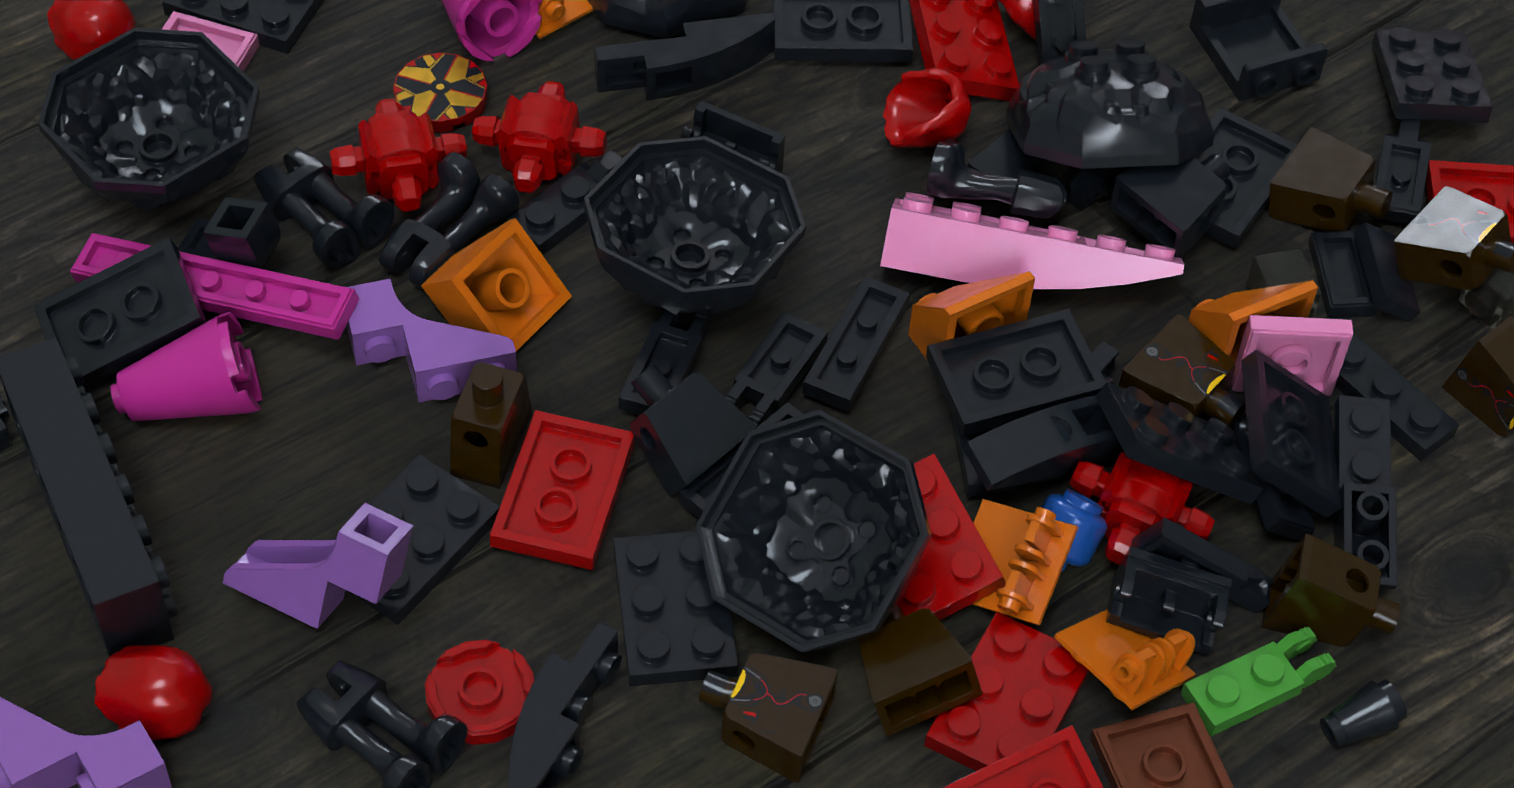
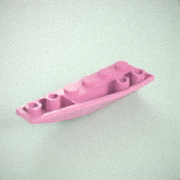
[880,193,1185,289]

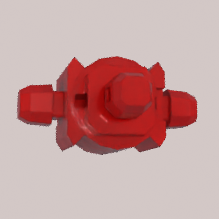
[472,81,607,193]
[329,98,467,212]
[1069,452,1215,565]

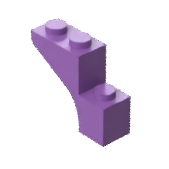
[346,279,517,403]
[223,503,413,629]
[0,697,172,788]

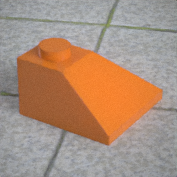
[421,218,572,351]
[908,271,1035,360]
[1188,280,1318,363]

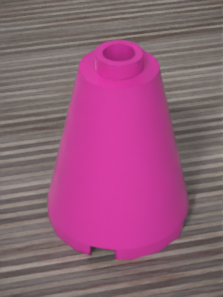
[441,0,542,61]
[111,312,262,421]

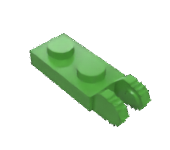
[1181,627,1337,737]

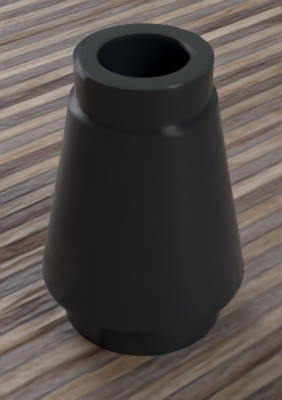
[1320,679,1407,748]

